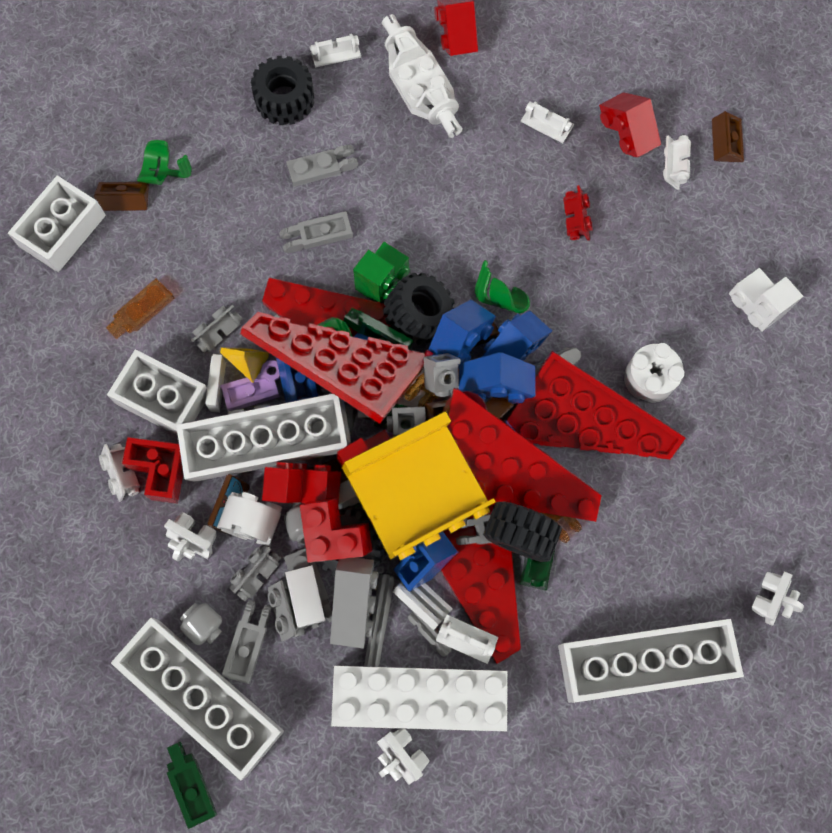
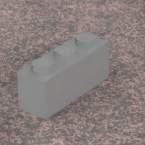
[330,557,378,649]

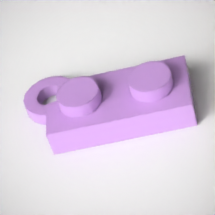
[221,360,280,411]

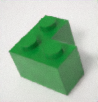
[353,242,410,303]

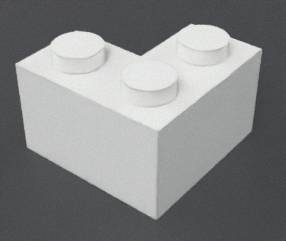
[729,268,803,332]

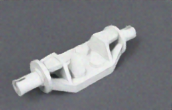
[382,14,462,138]

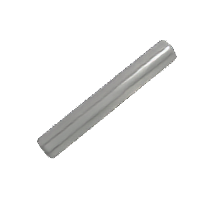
[364,574,394,667]

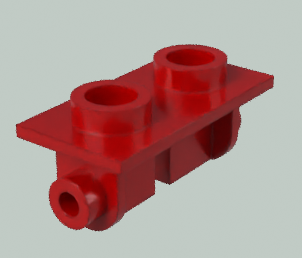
[563,185,593,240]

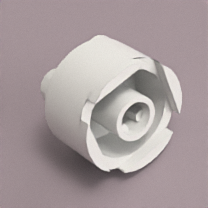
[624,343,684,403]
[217,492,282,546]

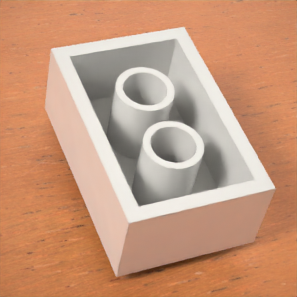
[8,176,106,272]
[107,349,207,436]

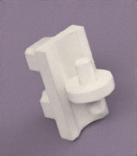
[164,512,216,561]
[752,571,804,626]
[377,728,429,785]

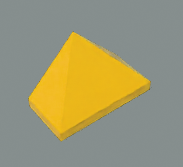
[220,347,269,383]

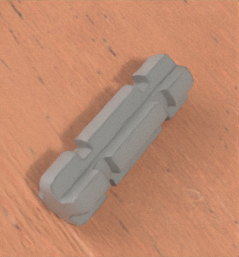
[408,611,453,657]

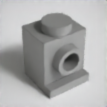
[424,353,460,397]
[387,407,425,438]

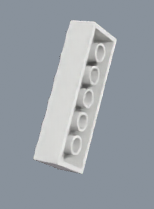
[176,394,351,482]
[111,618,284,780]
[558,619,744,703]
[331,666,507,731]

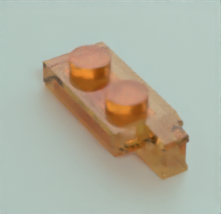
[106,278,175,340]

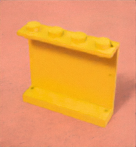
[342,411,496,560]

